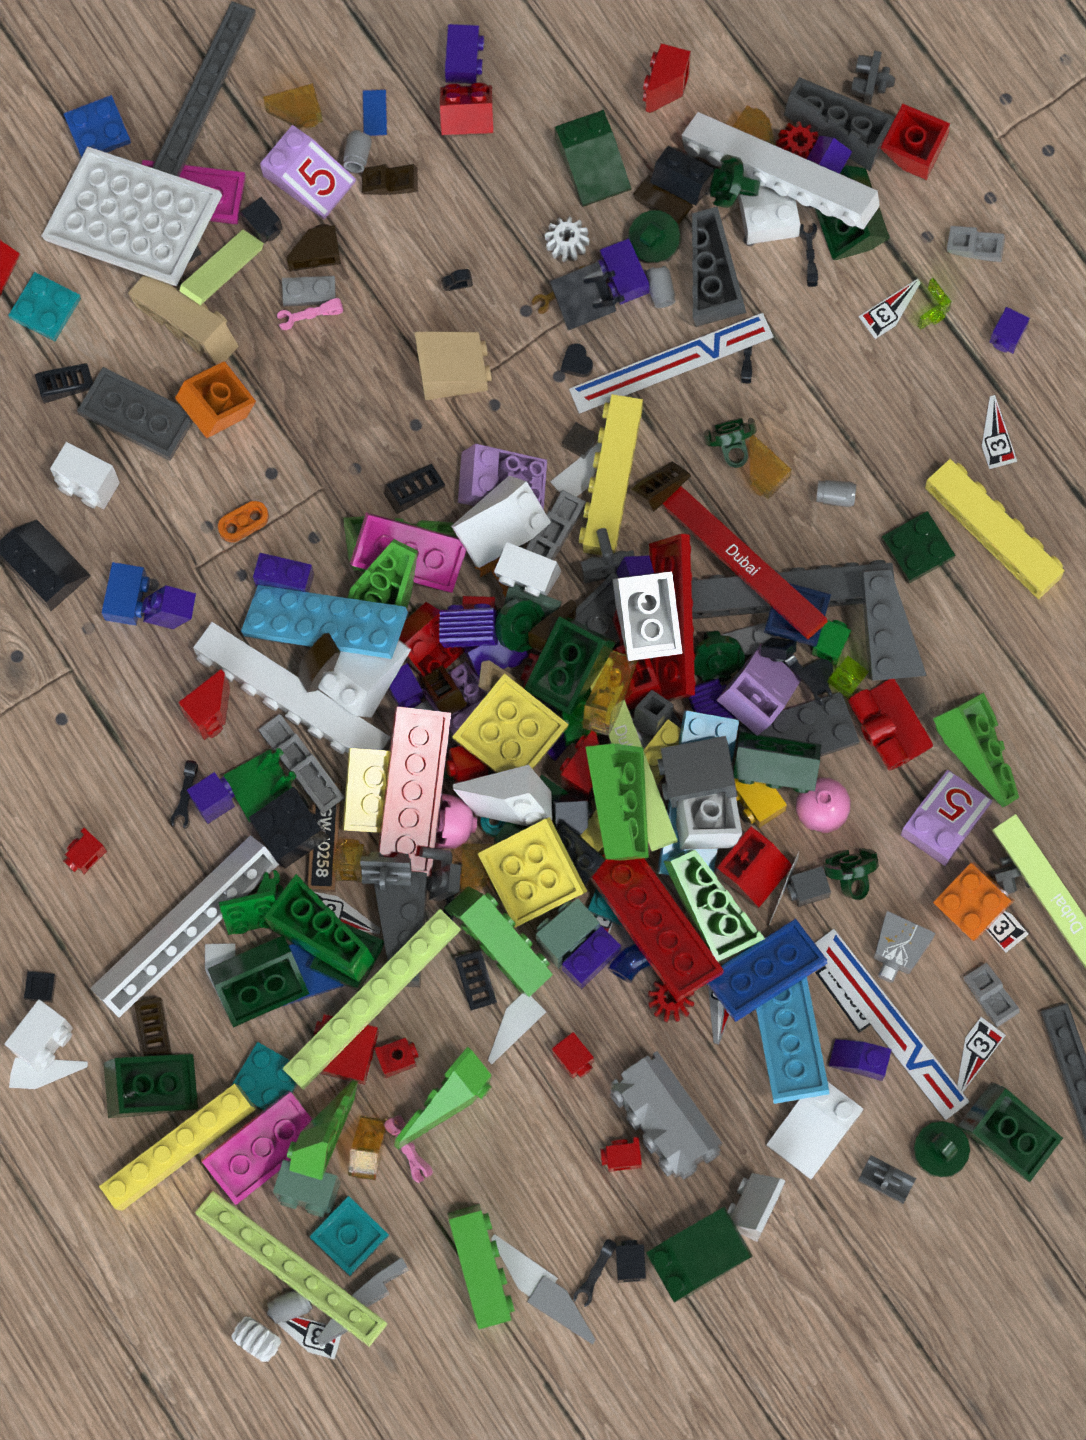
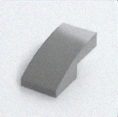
[947,226,1005,262]
[964,962,1020,1027]

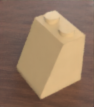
[415,332,492,400]

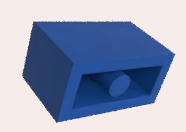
[101,562,150,626]

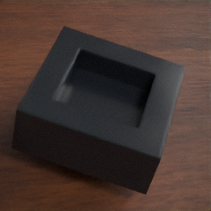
[761,637,797,662]
[24,971,57,1003]

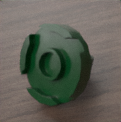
[710,154,760,208]
[628,210,681,263]
[703,418,757,468]
[495,597,545,652]
[694,630,745,682]
[824,848,879,900]
[914,1121,970,1178]

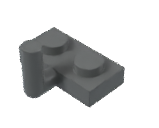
[581,528,635,584]
[419,846,461,901]

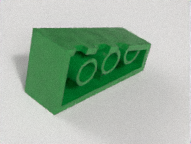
[264,874,375,982]

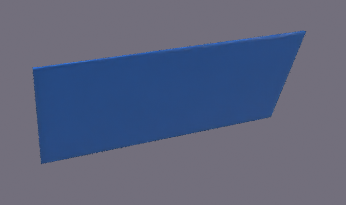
[363,90,387,136]

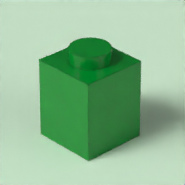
[812,620,851,666]

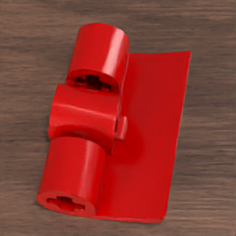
[848,679,933,771]

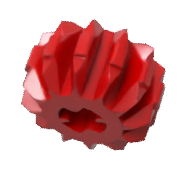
[775,121,818,159]
[648,981,695,1023]

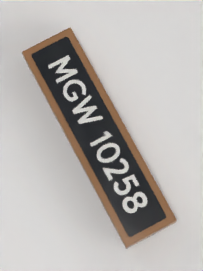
[308,783,342,892]

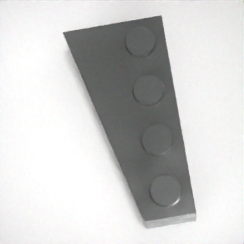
[784,77,895,171]
[692,206,747,327]
[860,568,927,681]
[374,872,428,988]

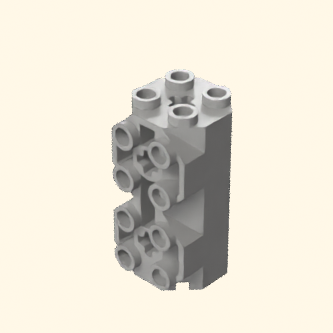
[610,1051,722,1180]

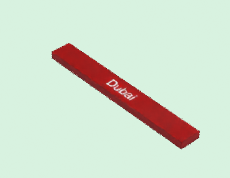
[662,486,828,639]

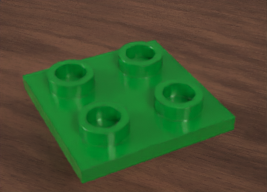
[223,748,297,822]
[219,870,284,935]

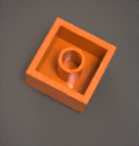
[175,361,256,438]
[933,862,1015,941]

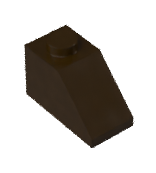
[286,224,341,272]

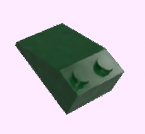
[555,109,631,207]
[524,616,616,715]
[103,1054,198,1118]
[958,1082,1063,1182]
[646,1207,753,1303]

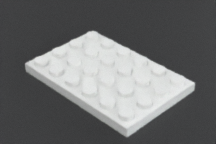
[42,147,222,286]

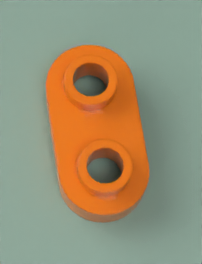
[218,501,269,542]

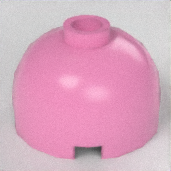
[796,777,851,833]
[435,794,477,849]

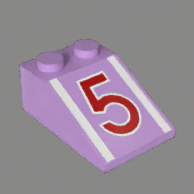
[260,125,356,219]
[901,770,992,867]

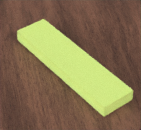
[179,230,264,305]

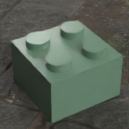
[536,898,600,969]
[273,1160,341,1217]

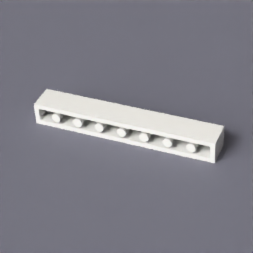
[682,112,880,229]
[193,622,391,754]
[90,835,279,1017]

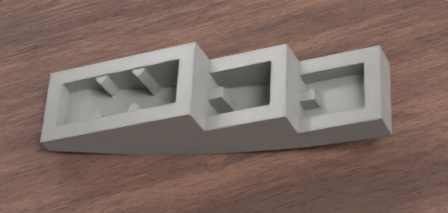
[521,489,586,587]
[258,714,345,814]
[316,1258,409,1347]

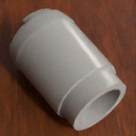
[344,130,372,173]
[645,266,675,308]
[816,480,856,507]
[267,1290,313,1324]

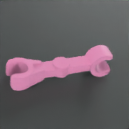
[277,298,343,330]
[384,1115,433,1182]

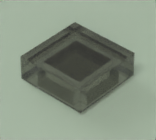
[562,422,598,459]

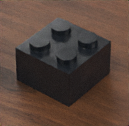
[249,786,330,868]

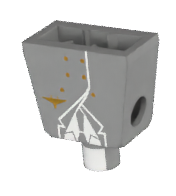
[874,911,935,983]

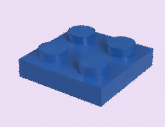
[63,95,131,158]

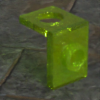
[917,278,952,330]
[827,656,869,698]

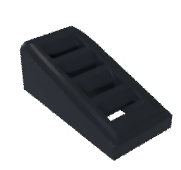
[34,363,93,404]
[384,464,445,514]
[454,948,497,1011]

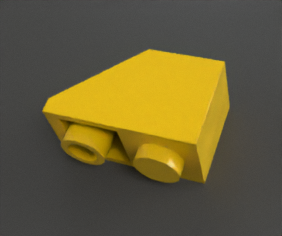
[734,778,787,828]

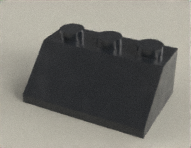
[0,520,91,611]

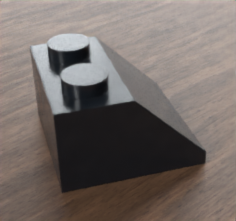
[650,146,717,206]

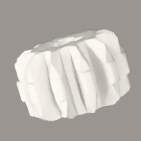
[545,216,589,263]
[231,1317,281,1361]

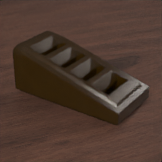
[631,461,691,512]
[528,600,576,652]
[420,665,467,715]
[134,998,172,1056]

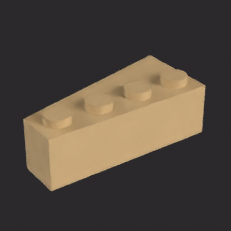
[128,275,238,366]

